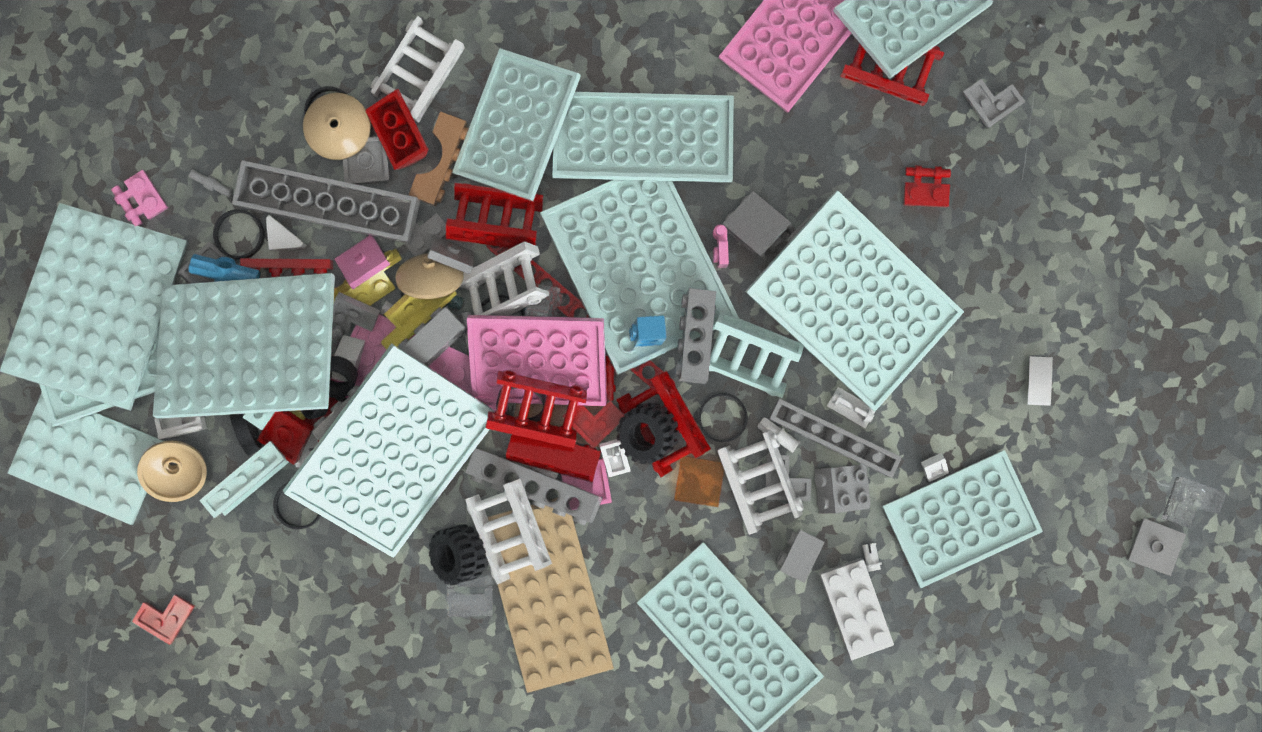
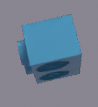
[629,316,666,347]

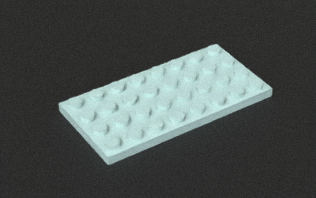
[552,92,734,182]
[637,542,824,732]

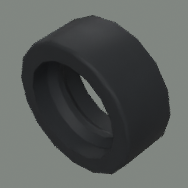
[329,356,358,398]

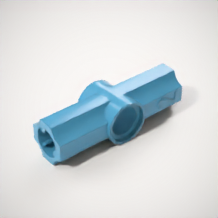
[189,254,260,282]

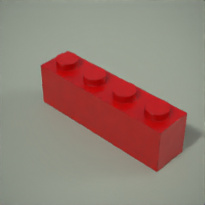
[506,434,601,483]

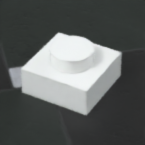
[921,453,949,482]

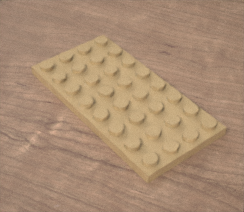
[488,498,614,693]

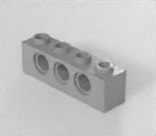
[675,288,716,384]

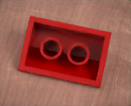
[365,89,428,170]

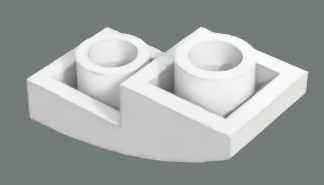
[1028,356,1053,406]

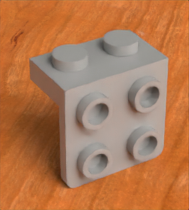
[815,464,870,514]

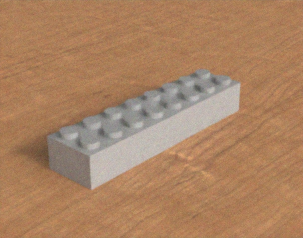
[232,160,420,244]
[312,307,468,441]

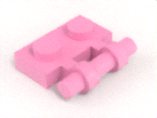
[111,170,168,226]
[713,224,729,268]

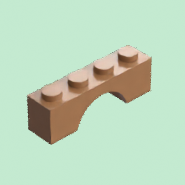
[409,112,469,207]

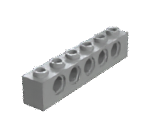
[768,399,902,478]
[465,448,603,525]

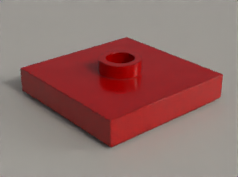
[258,411,314,465]

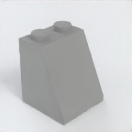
[722,191,795,267]

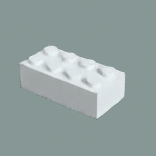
[819,558,894,660]

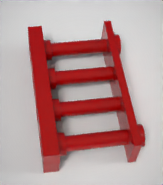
[840,43,945,106]
[446,183,544,248]
[240,258,333,278]
[485,370,587,448]
[616,371,711,478]

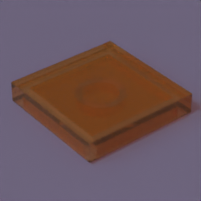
[674,457,724,507]

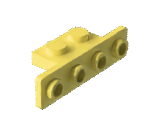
[334,249,402,306]
[381,291,457,350]

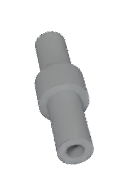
[189,169,233,197]

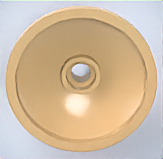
[303,93,371,160]
[396,253,464,299]
[137,441,207,502]

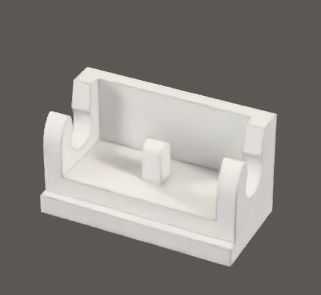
[155,416,207,440]

